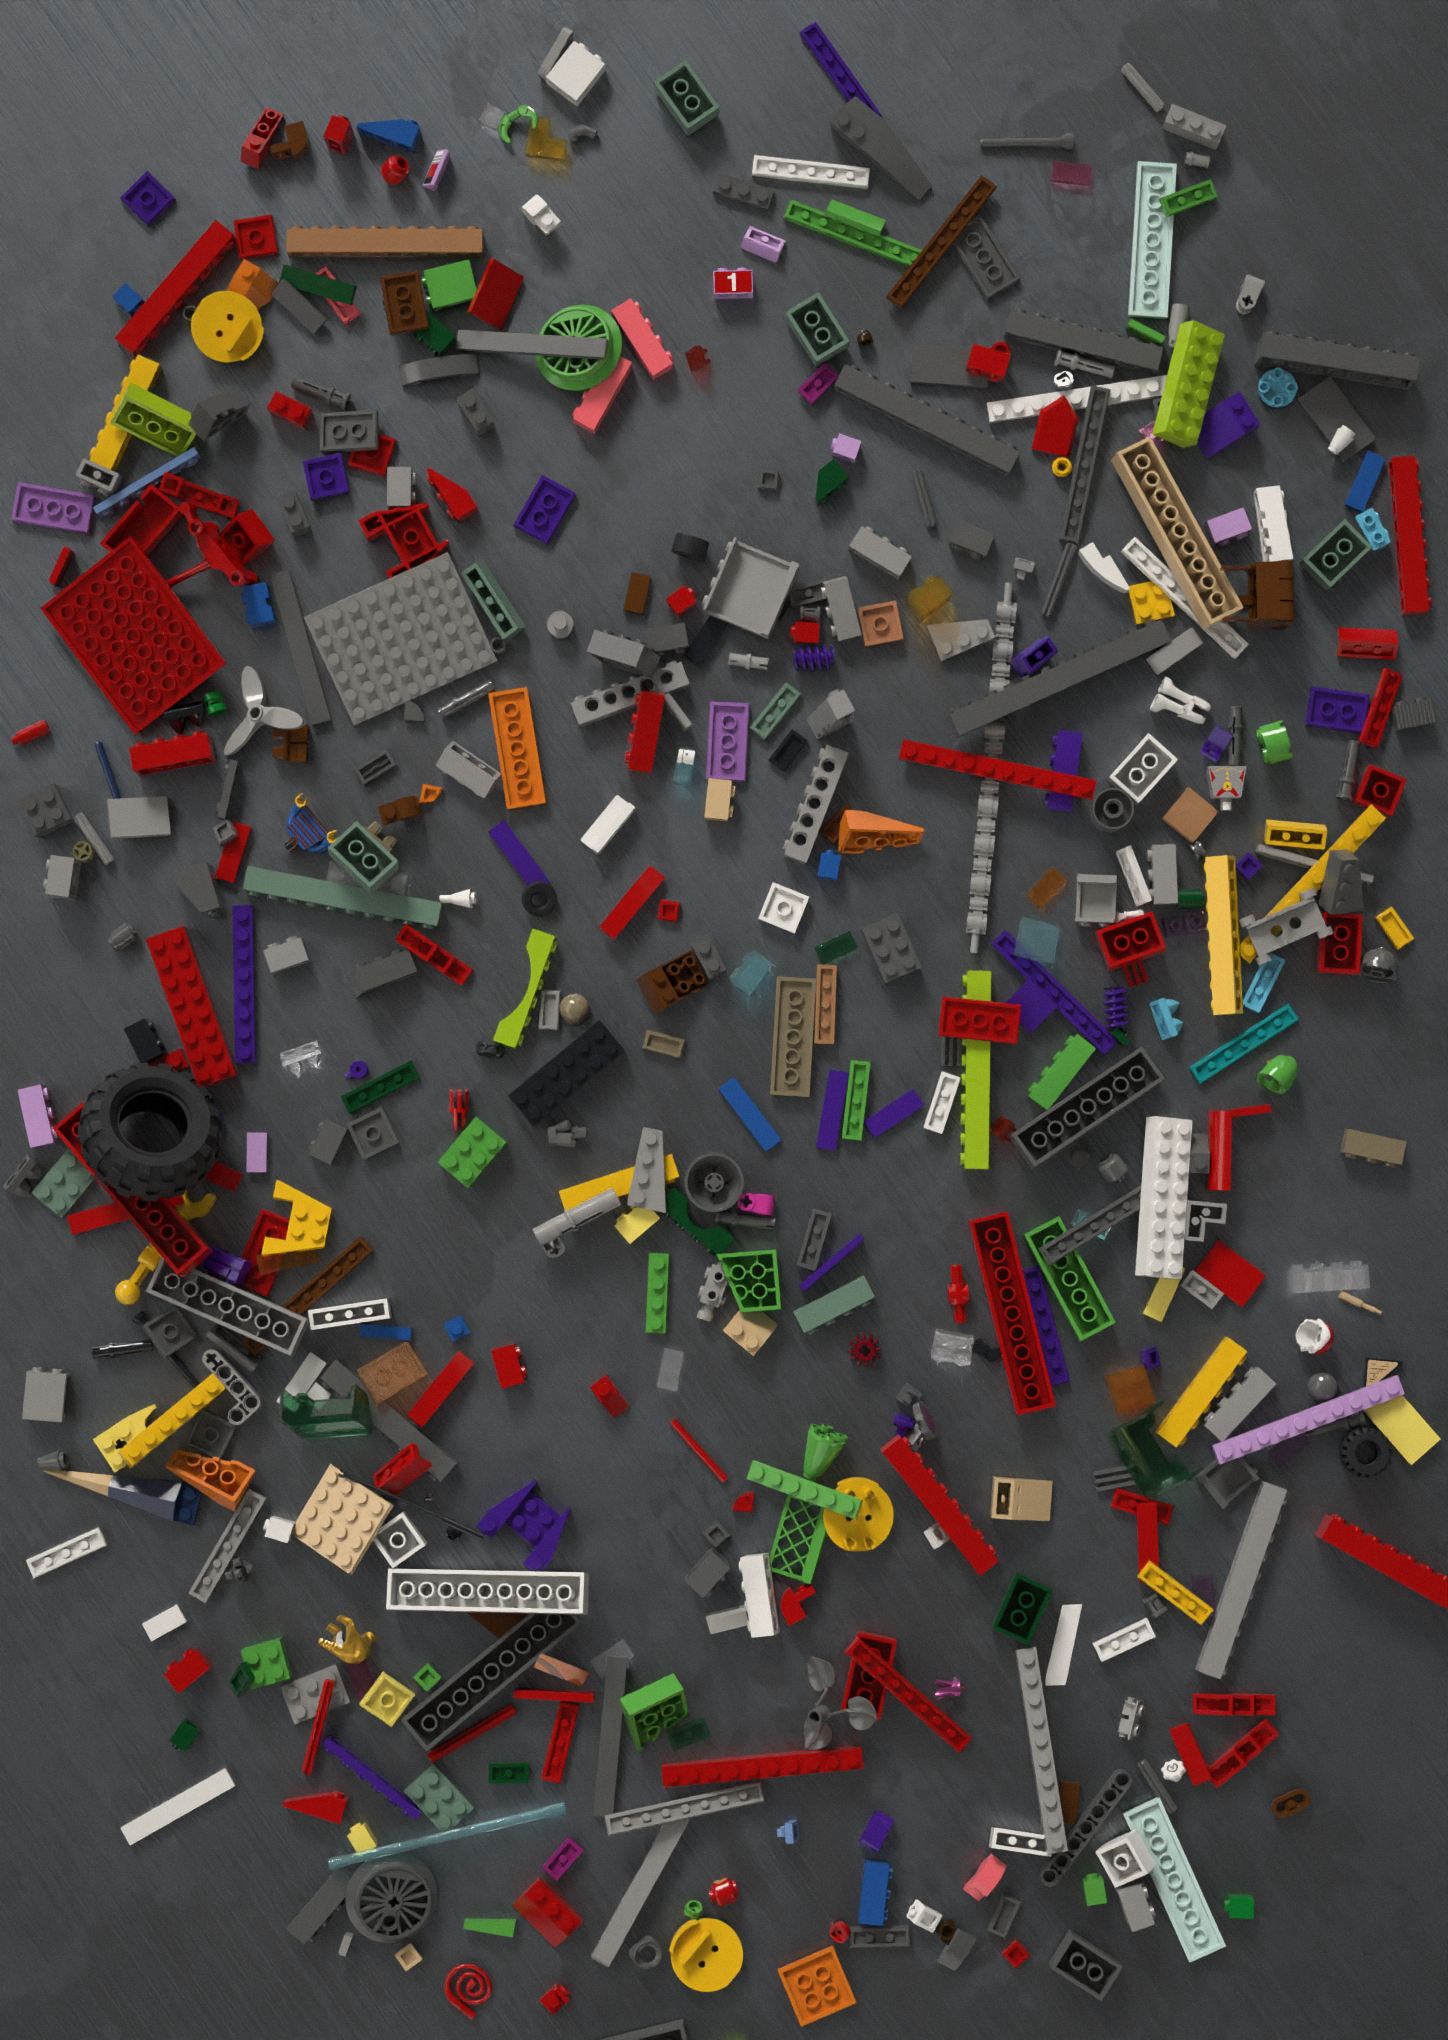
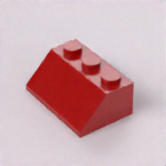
[512,1876,583,1947]

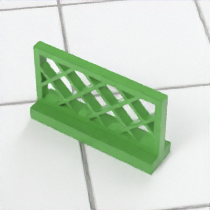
[769,1494,827,1584]

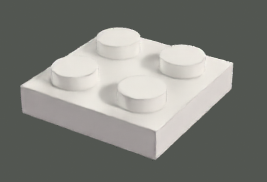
[758,882,809,934]

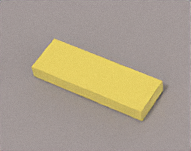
[1143,1266,1186,1322]

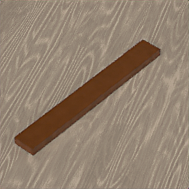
[886,175,997,310]
[242,1236,374,1357]

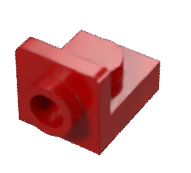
[539,1982,571,2015]

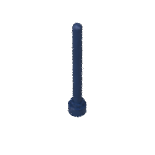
[95,741,121,799]

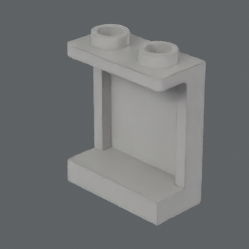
[1075,874,1117,928]
[22,1367,69,1422]

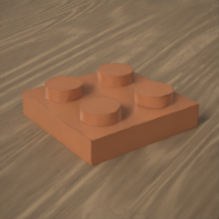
[857,601,904,647]

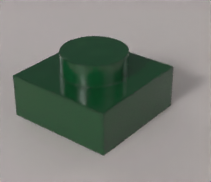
[1110,1027,1130,1047]

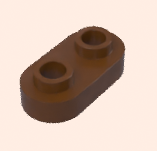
[1271,1788,1310,1818]

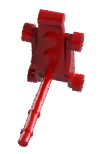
[166,502,259,588]

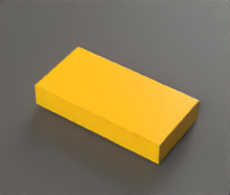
[1375,906,1414,950]

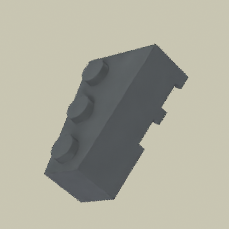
[347,949,417,999]

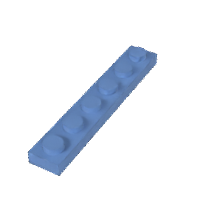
[93,447,201,518]

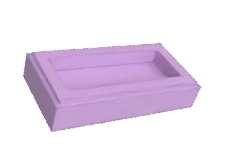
[246,1133,268,1172]

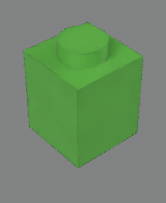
[1082,1873,1107,1906]

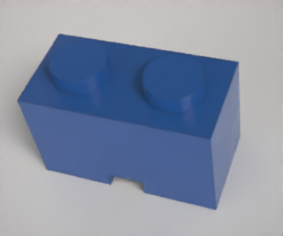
[241,582,276,628]

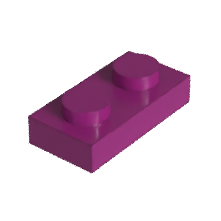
[797,363,839,405]
[542,1836,584,1881]

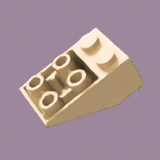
[990,1476,1053,1521]

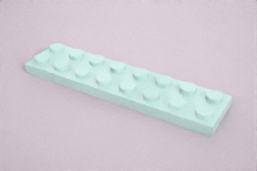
[1128,161,1177,319]
[1123,1797,1226,1963]

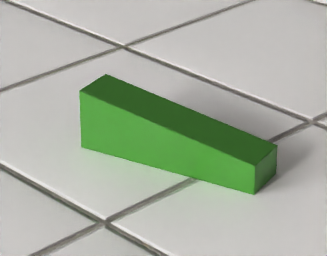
[463,1918,516,1938]

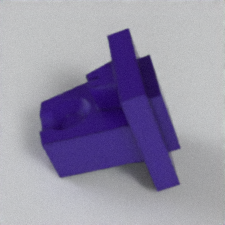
[893,1413,914,1438]

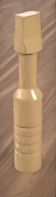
[1338,1291,1382,1315]

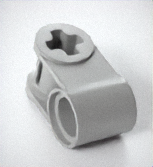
[1236,274,1265,315]

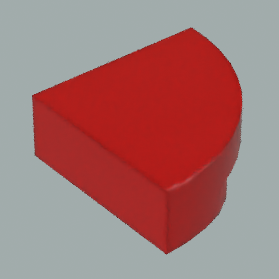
[733,1492,754,1513]

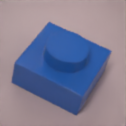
[443,1315,470,1342]

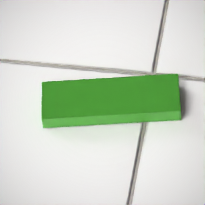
[1159,179,1218,217]
[825,199,886,236]

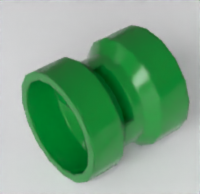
[202,691,227,716]

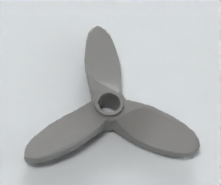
[224,666,305,756]

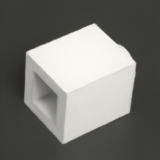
[263,1516,295,1543]

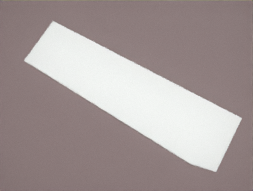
[1045,1604,1082,1686]

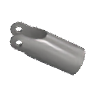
[1168,304,1189,350]

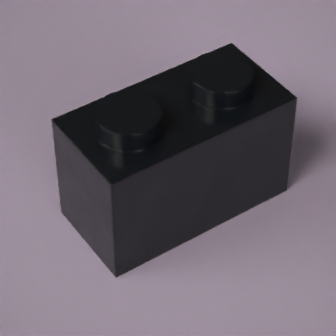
[124,1018,166,1063]

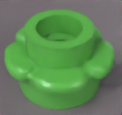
[684,1900,703,1919]

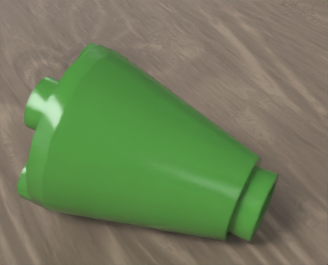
[803,1423,848,1481]

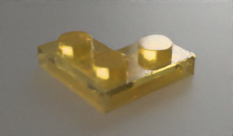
[525,117,567,161]

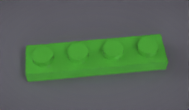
[842,1060,870,1141]
[646,1253,669,1333]

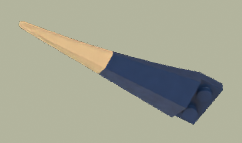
[43,1469,202,1525]

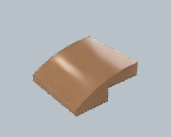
[1162,787,1219,843]

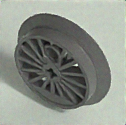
[345,1851,437,1943]

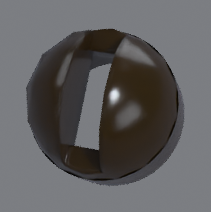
[857,330,873,347]

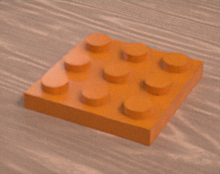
[777,1945,857,2027]

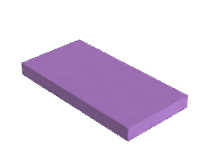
[11,482,96,535]
[706,701,749,782]

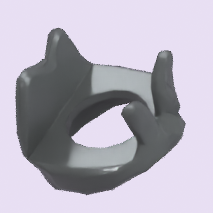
[629,1935,662,1969]

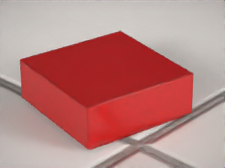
[657,899,680,922]
[1002,1939,1030,1969]

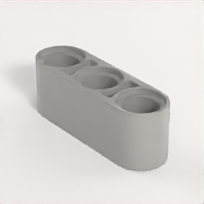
[1146,627,1203,676]

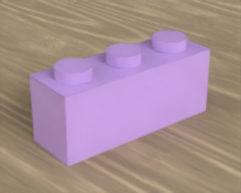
[18,1084,59,1148]

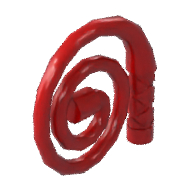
[444,1964,492,2020]

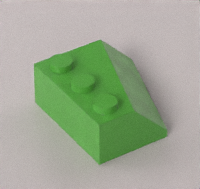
[717,1249,782,1312]
[620,1673,689,1752]

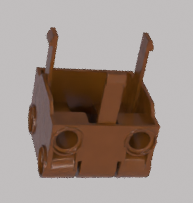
[1220,560,1295,629]

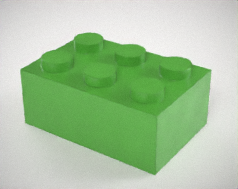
[437,1117,507,1188]

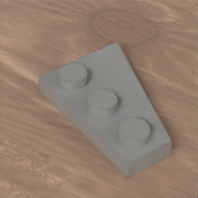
[927,619,996,662]

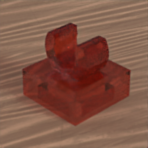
[685,345,711,372]
[990,1116,1017,1142]

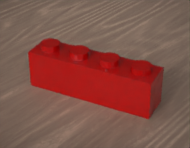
[624,689,665,773]

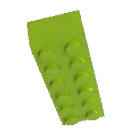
[1152,320,1225,448]

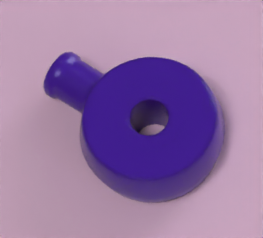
[344,1060,368,1080]

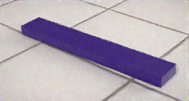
[799,21,882,117]
[1022,1266,1070,1386]

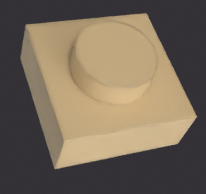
[395,1942,423,1971]

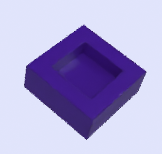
[1236,852,1262,880]

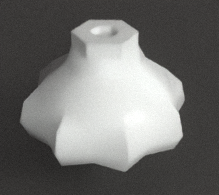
[1161,1759,1186,1782]

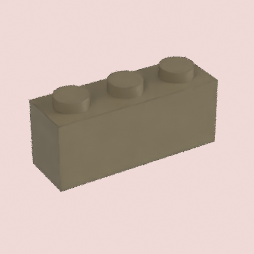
[1340,1129,1407,1168]

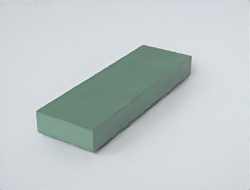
[750,682,802,740]

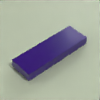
[864,1089,924,1138]

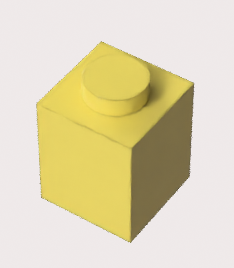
[347,1822,378,1857]

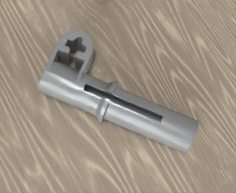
[533,1188,621,1258]

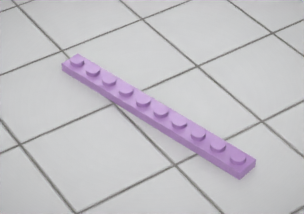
[1212,1375,1405,1464]

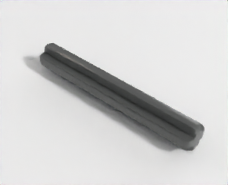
[1041,543,1076,618]

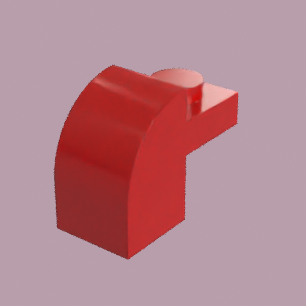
[780,1583,816,1626]

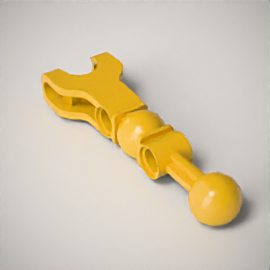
[115,1189,216,1305]

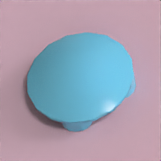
[1258,368,1298,408]

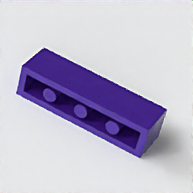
[1044,730,1083,813]

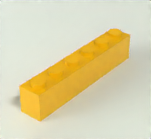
[89,355,162,472]
[559,1154,679,1210]
[1155,1336,1247,1448]
[118,1373,226,1468]

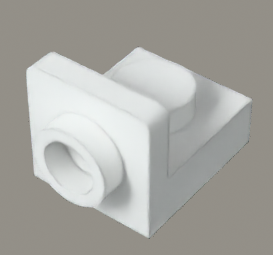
[907,1899,943,1933]

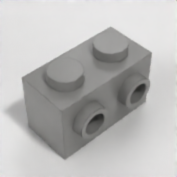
[75,458,123,497]

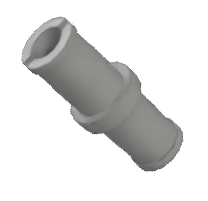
[728,652,769,670]

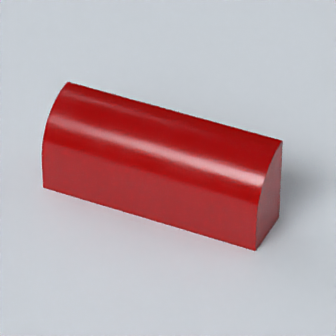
[1206,1111,1232,1191]

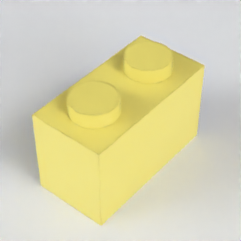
[615,1206,660,1244]

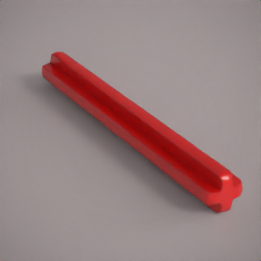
[302,1679,335,1774]
[427,1704,517,1763]

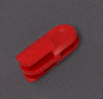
[449,1089,469,1132]

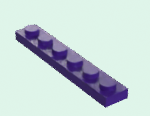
[323,1735,422,1819]

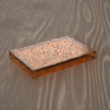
[356,1341,428,1405]

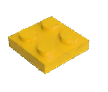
[1128,581,1175,625]

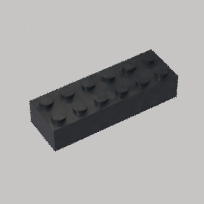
[508,1020,625,1127]

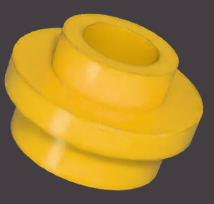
[1052,457,1072,477]

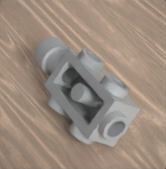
[697,1262,730,1322]

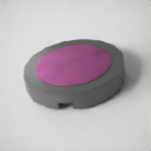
[913,1401,938,1440]

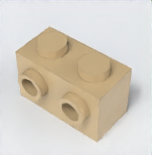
[704,778,735,822]

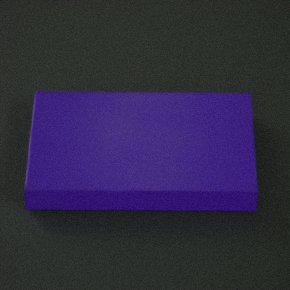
[513,475,576,545]
[1305,686,1370,734]

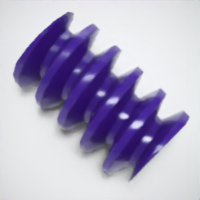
[794,645,834,672]
[1103,987,1130,1028]

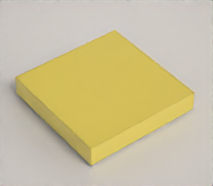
[359,1671,415,1727]

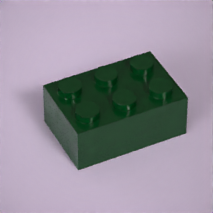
[990,1571,1053,1645]

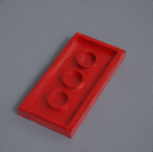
[938,996,1021,1045]
[236,1208,290,1297]

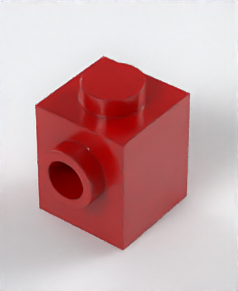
[666,585,697,618]
[789,622,820,644]

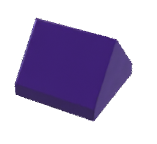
[1139,1347,1161,1370]

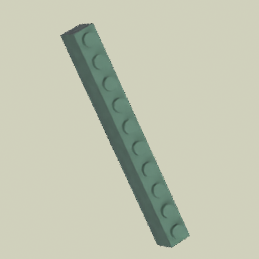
[243,866,443,930]

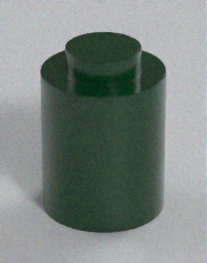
[1176,889,1205,909]

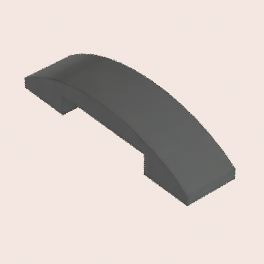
[399,354,479,386]

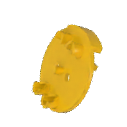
[191,291,264,363]
[823,1477,894,1551]
[669,1918,743,1992]

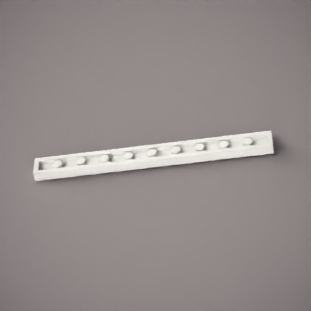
[986,375,1167,423]

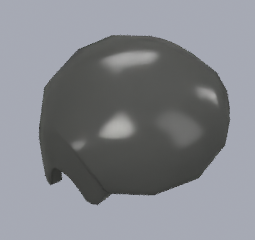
[1307,1372,1339,1402]

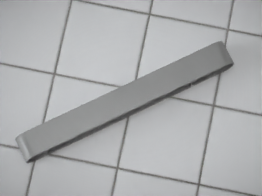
[591,1818,691,1967]

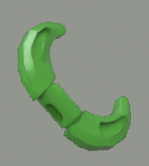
[499,105,538,144]

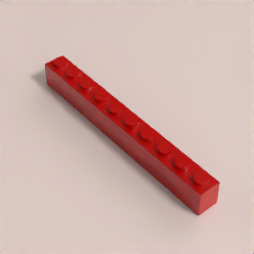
[662,1745,863,1787]

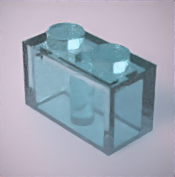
[730,950,773,997]

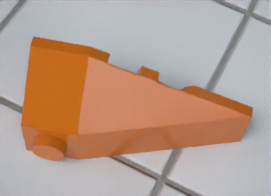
[216,259,279,337]
[838,810,924,854]
[165,1450,255,1512]

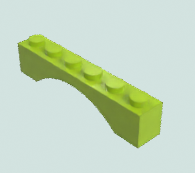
[493,929,558,1049]

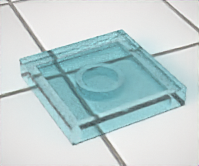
[1014,917,1060,965]

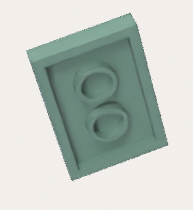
[32,1148,95,1218]
[404,1763,474,1836]

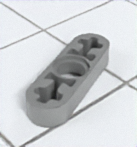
[538,27,574,80]

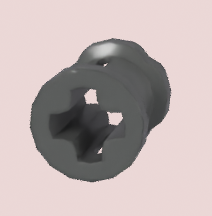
[800,606,820,623]
[1142,1592,1168,1618]

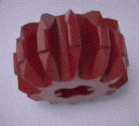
[848,1333,882,1367]

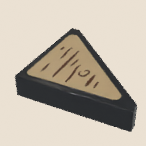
[1363,1357,1403,1387]

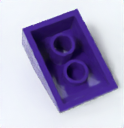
[1197,391,1260,459]

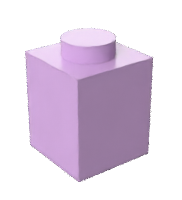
[830,433,861,463]

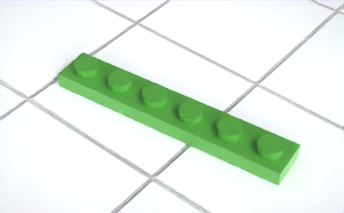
[747,1460,863,1519]

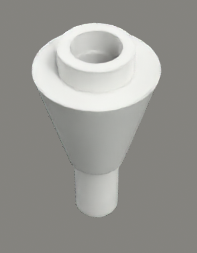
[439,889,477,908]

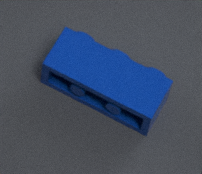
[858,1859,893,1926]

